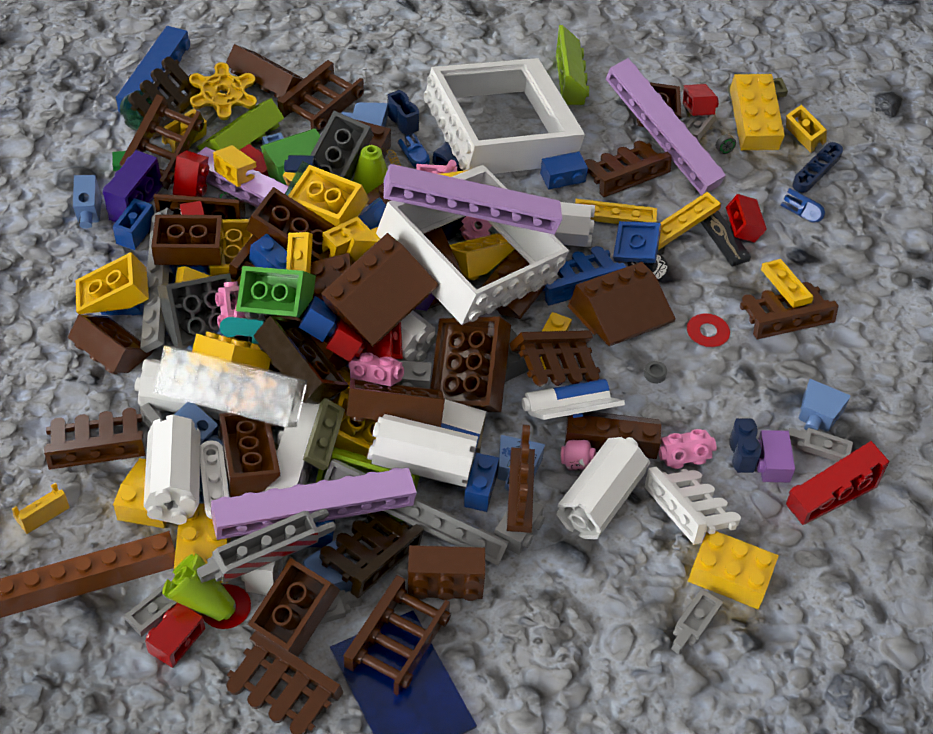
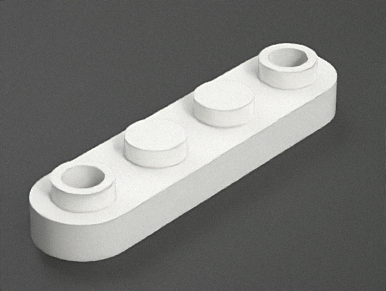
[200,441,229,519]

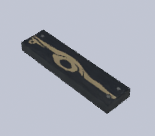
[700,211,751,267]

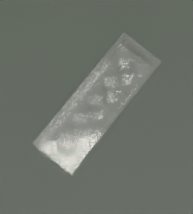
[153,346,307,428]

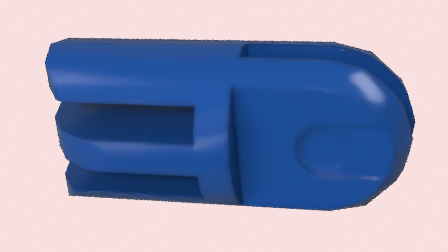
[398,133,430,168]
[780,188,825,223]

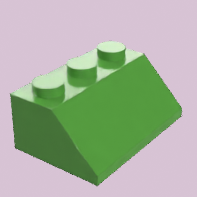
[261,129,320,185]
[236,266,316,317]

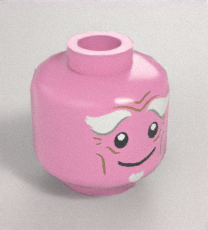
[561,440,596,470]

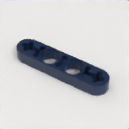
[792,142,843,193]

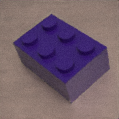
[102,150,163,222]

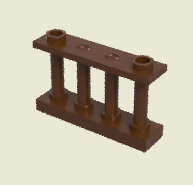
[277,60,364,131]
[119,94,204,190]
[343,575,452,695]

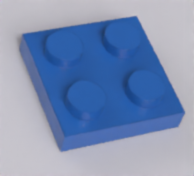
[613,221,661,263]

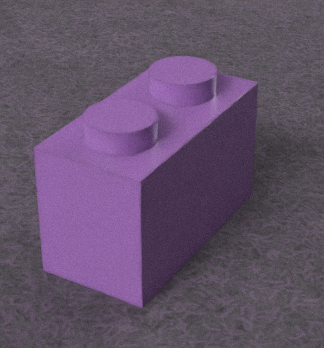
[757,430,795,483]

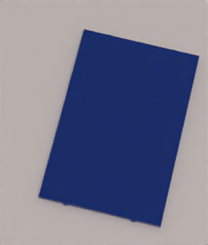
[330,610,477,734]

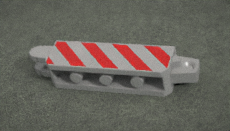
[197,509,336,584]

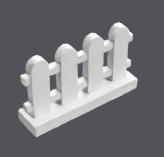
[644,467,741,545]

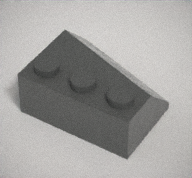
[157,273,232,353]

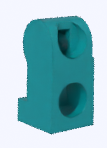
[219,317,265,344]

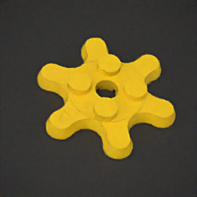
[189,62,257,120]

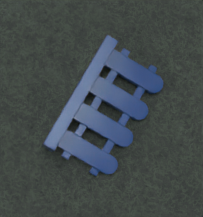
[543,246,626,306]

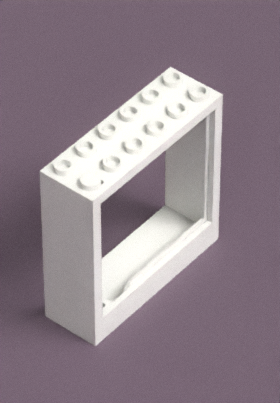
[424,58,585,174]
[376,165,569,325]

